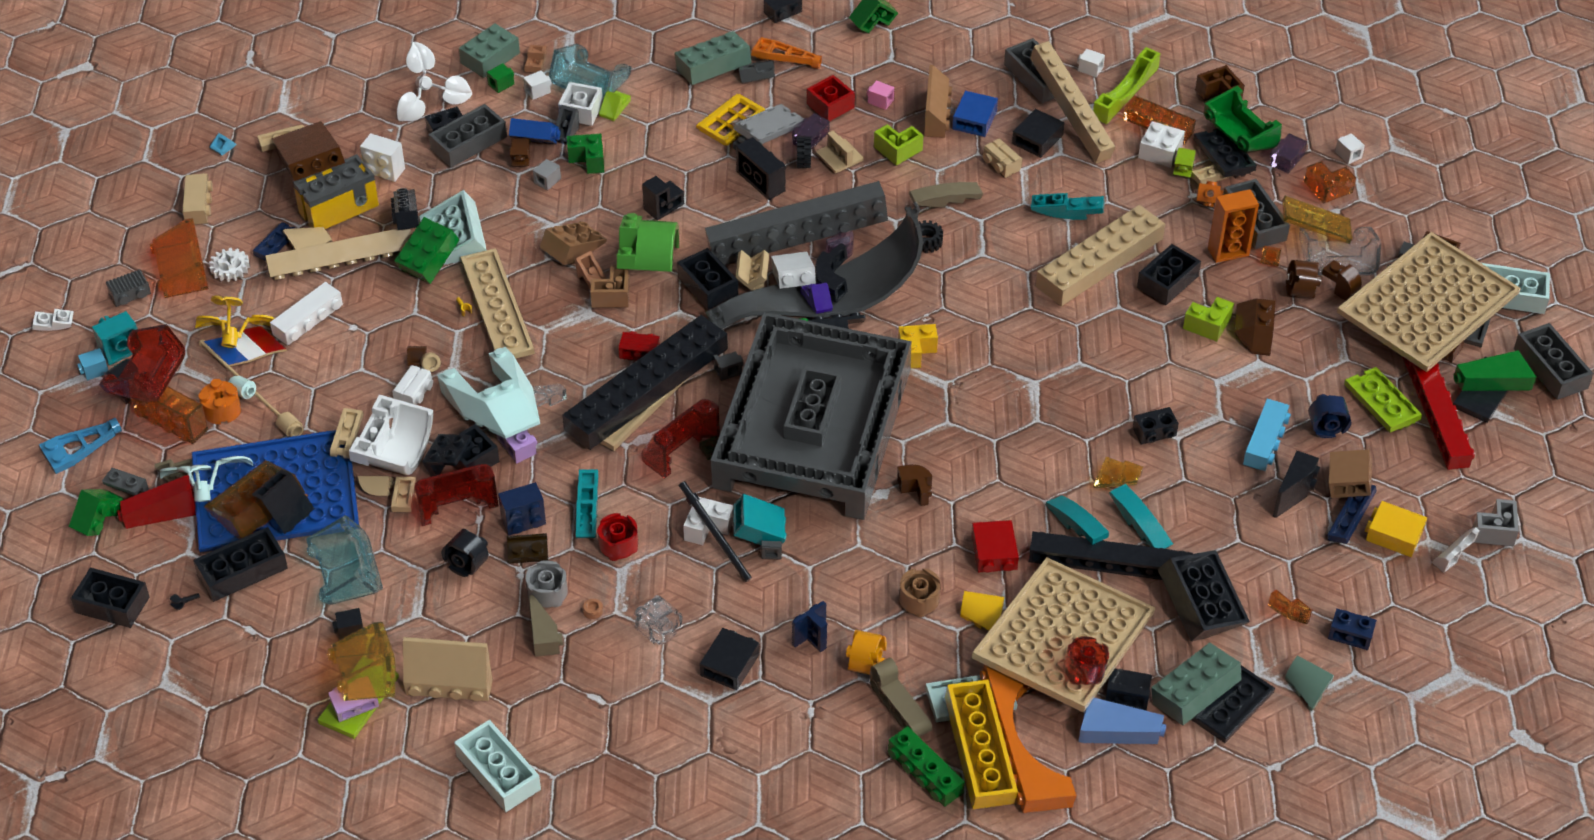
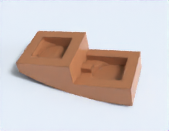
[524,45,547,73]

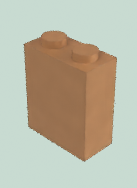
[1329,449,1372,498]

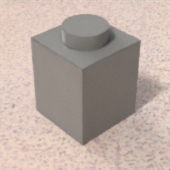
[533,159,561,191]

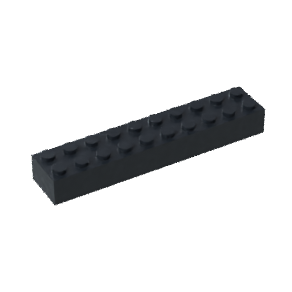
[562,315,728,450]

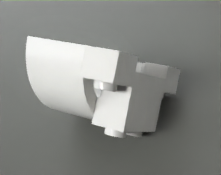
[349,395,433,475]

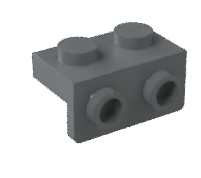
[102,468,149,496]

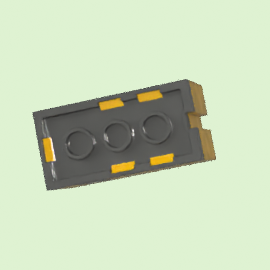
[293,154,379,229]

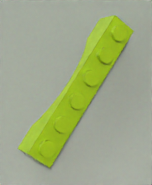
[1093,47,1161,124]

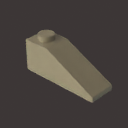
[529,595,563,657]

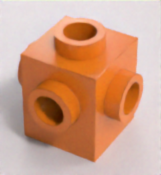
[1196,181,1223,207]

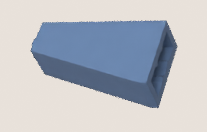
[1079,698,1167,744]

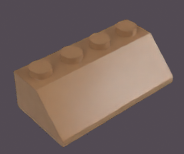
[924,65,952,138]

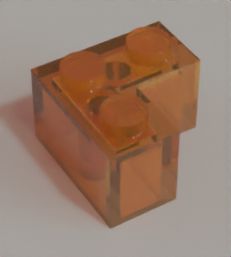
[1304,161,1356,204]

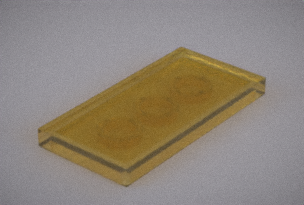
[1282,196,1352,244]

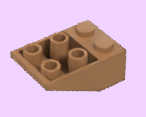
[540,221,607,265]

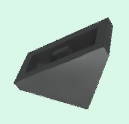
[556,105,579,142]

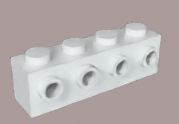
[270,282,343,346]

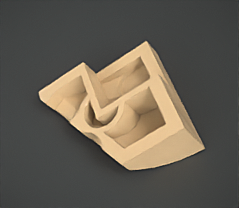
[283,227,332,249]

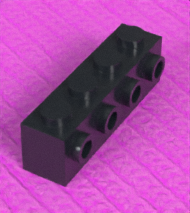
[391,188,419,230]

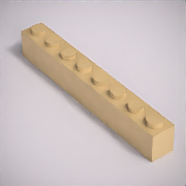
[1030,41,1115,163]
[265,229,412,280]

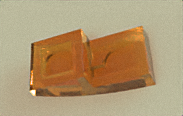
[1268,589,1312,624]

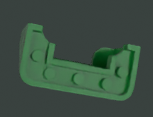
[1204,86,1282,152]

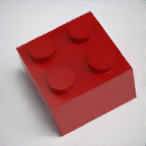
[806,75,855,122]

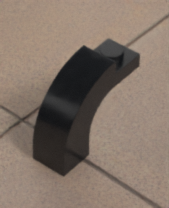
[815,243,848,303]

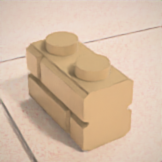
[983,138,1022,178]

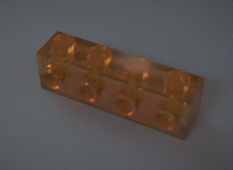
[1123,95,1196,145]

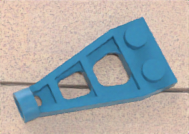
[39,418,122,474]

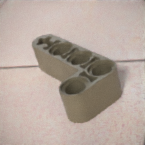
[870,657,932,737]

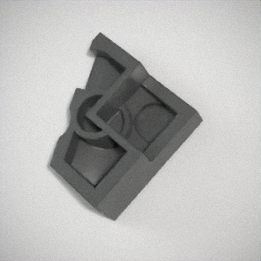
[739,60,775,83]

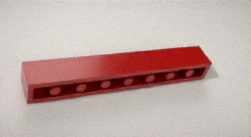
[1402,356,1475,470]

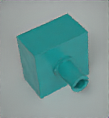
[92,311,143,366]

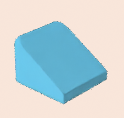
[210,133,236,156]

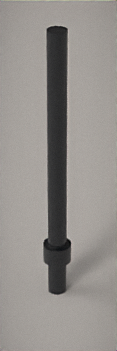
[678,481,752,582]

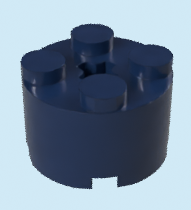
[1308,394,1352,438]

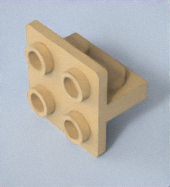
[816,131,863,173]
[736,250,769,291]

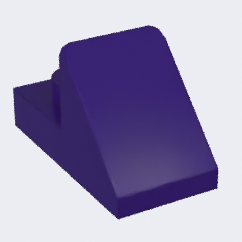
[801,283,833,314]

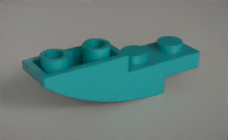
[1031,193,1105,220]

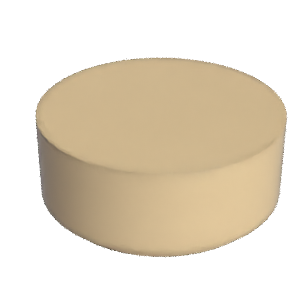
[421,352,441,372]

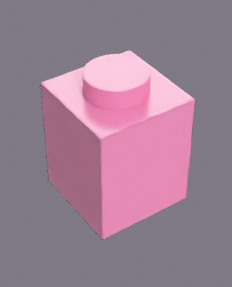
[867,80,894,110]

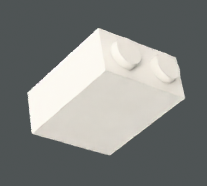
[771,252,816,289]

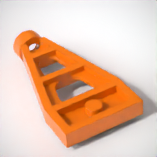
[751,37,822,69]

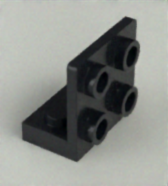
[422,434,472,478]
[1105,668,1152,711]

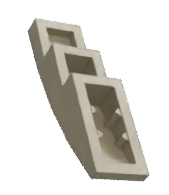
[909,182,983,208]

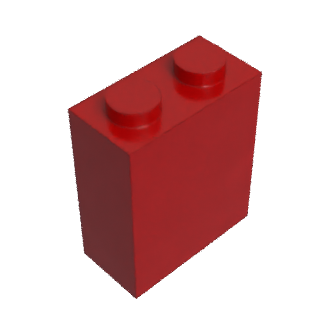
[971,520,1019,573]

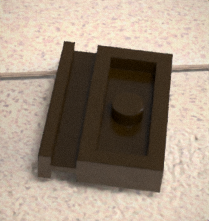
[507,533,548,564]

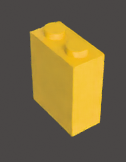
[1365,501,1428,558]

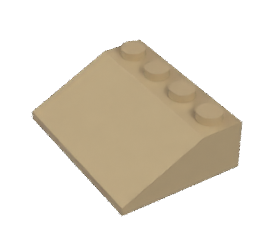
[403,637,493,701]

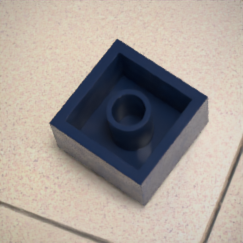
[498,482,546,536]

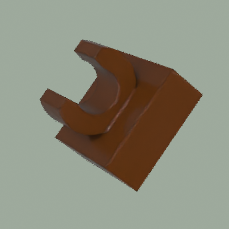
[407,346,427,366]

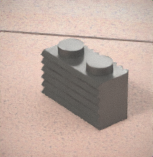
[106,269,151,307]

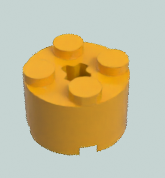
[846,630,887,675]

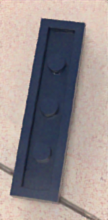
[1327,485,1377,544]

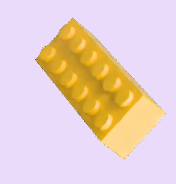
[944,680,1018,810]

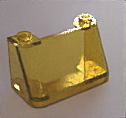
[327,622,396,701]

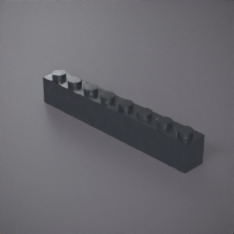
[1029,531,1193,580]

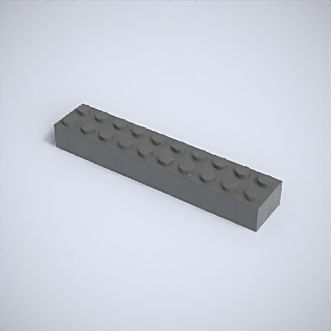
[705,181,888,265]

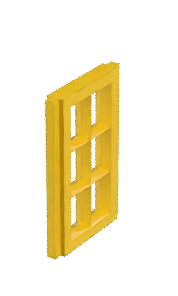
[696,94,765,146]

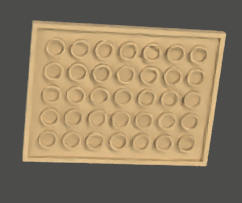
[1337,232,1521,372]
[972,557,1155,712]

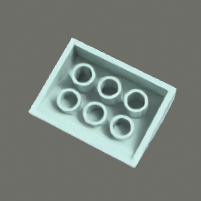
[419,190,487,265]

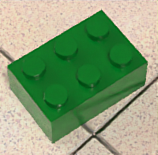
[394,217,459,284]

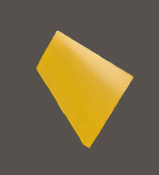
[960,591,1004,631]

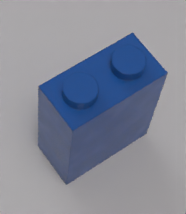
[952,90,998,137]
[509,118,560,144]

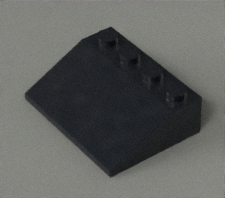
[1157,550,1250,641]

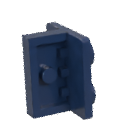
[792,601,828,653]

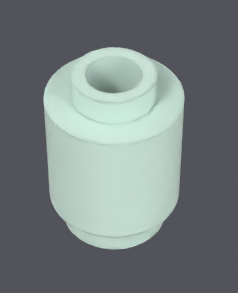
[229,376,256,399]

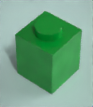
[487,63,514,93]

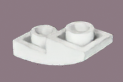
[32,309,74,331]

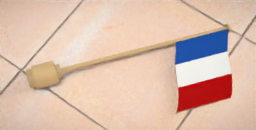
[199,326,304,437]

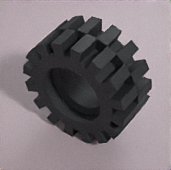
[797,136,811,168]
[919,220,943,253]

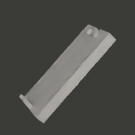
[734,104,806,144]

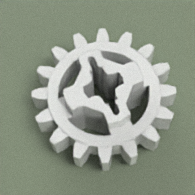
[209,248,250,282]

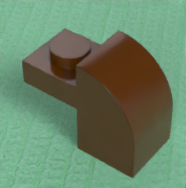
[510,138,531,166]
[1322,260,1362,301]
[897,464,932,506]

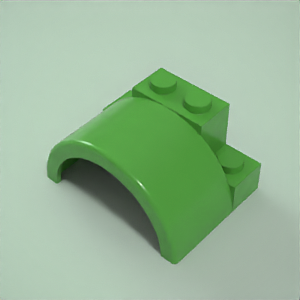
[617,213,679,272]

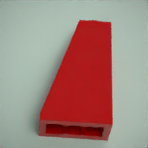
[118,475,196,529]

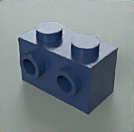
[1328,608,1377,650]

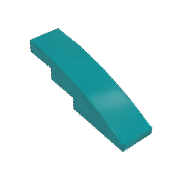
[576,469,599,538]
[1109,484,1173,549]
[1045,495,1109,545]

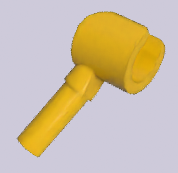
[456,297,472,316]

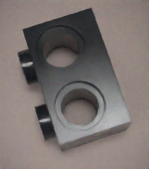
[425,106,463,134]
[1132,407,1179,445]

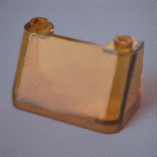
[150,218,209,298]

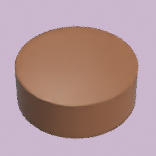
[582,599,603,619]

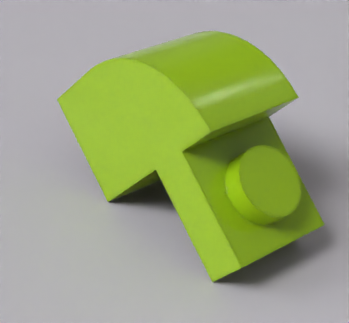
[1173,147,1196,178]

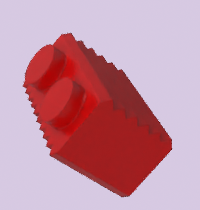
[619,331,660,361]

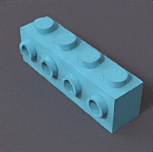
[1243,398,1291,471]

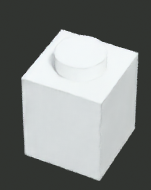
[1077,49,1105,78]
[524,70,552,100]
[1335,133,1365,164]

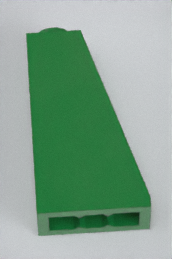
[1453,350,1536,391]

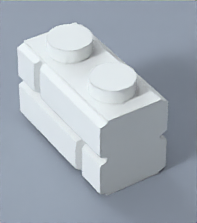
[392,365,433,405]

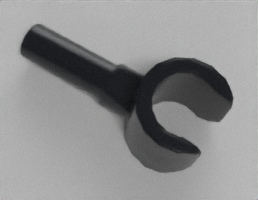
[170,593,200,610]

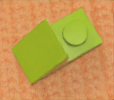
[599,91,631,121]

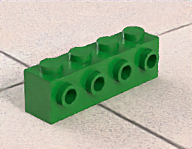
[888,726,965,807]

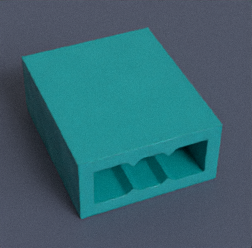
[733,494,787,545]

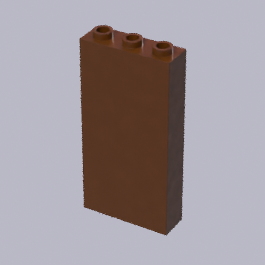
[272,121,345,181]

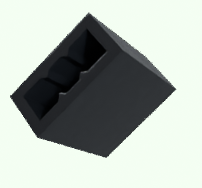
[1012,109,1065,158]
[251,469,315,534]
[700,628,760,691]

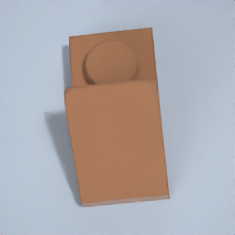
[575,251,606,290]

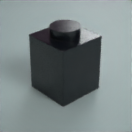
[332,608,365,641]

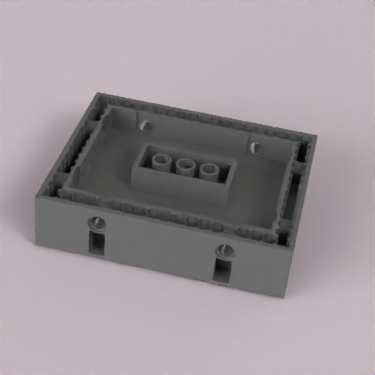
[711,312,912,520]

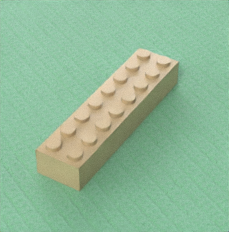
[1036,205,1165,306]

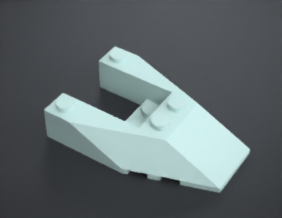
[437,347,541,439]

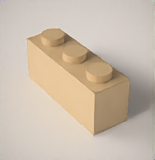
[183,174,213,225]

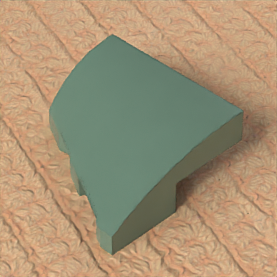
[1285,655,1334,711]

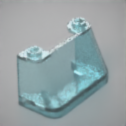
[549,44,632,100]
[306,515,383,605]

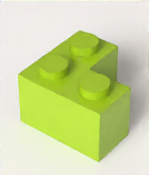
[874,124,924,166]
[1183,297,1234,342]

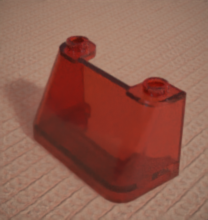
[99,324,186,402]
[641,399,720,479]
[414,464,499,526]

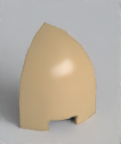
[358,476,394,496]

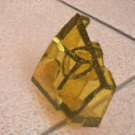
[1093,457,1143,488]

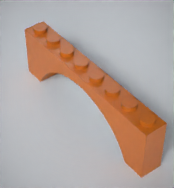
[980,665,1076,813]

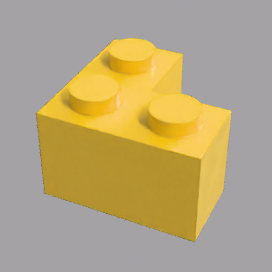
[898,324,938,368]

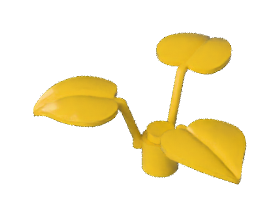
[195,295,275,348]

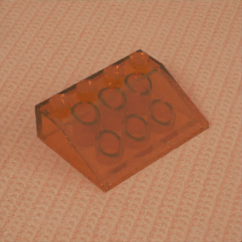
[204,460,305,539]

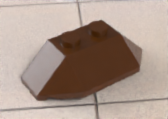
[1235,298,1275,356]

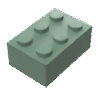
[459,24,520,78]

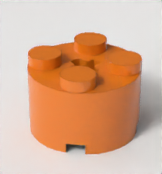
[199,379,241,424]

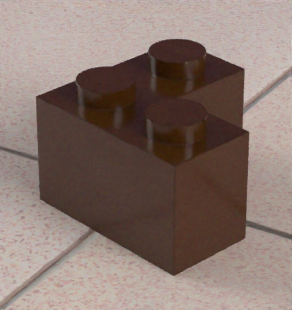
[1195,65,1245,100]

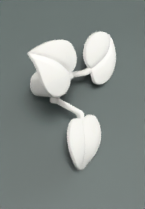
[397,42,472,121]

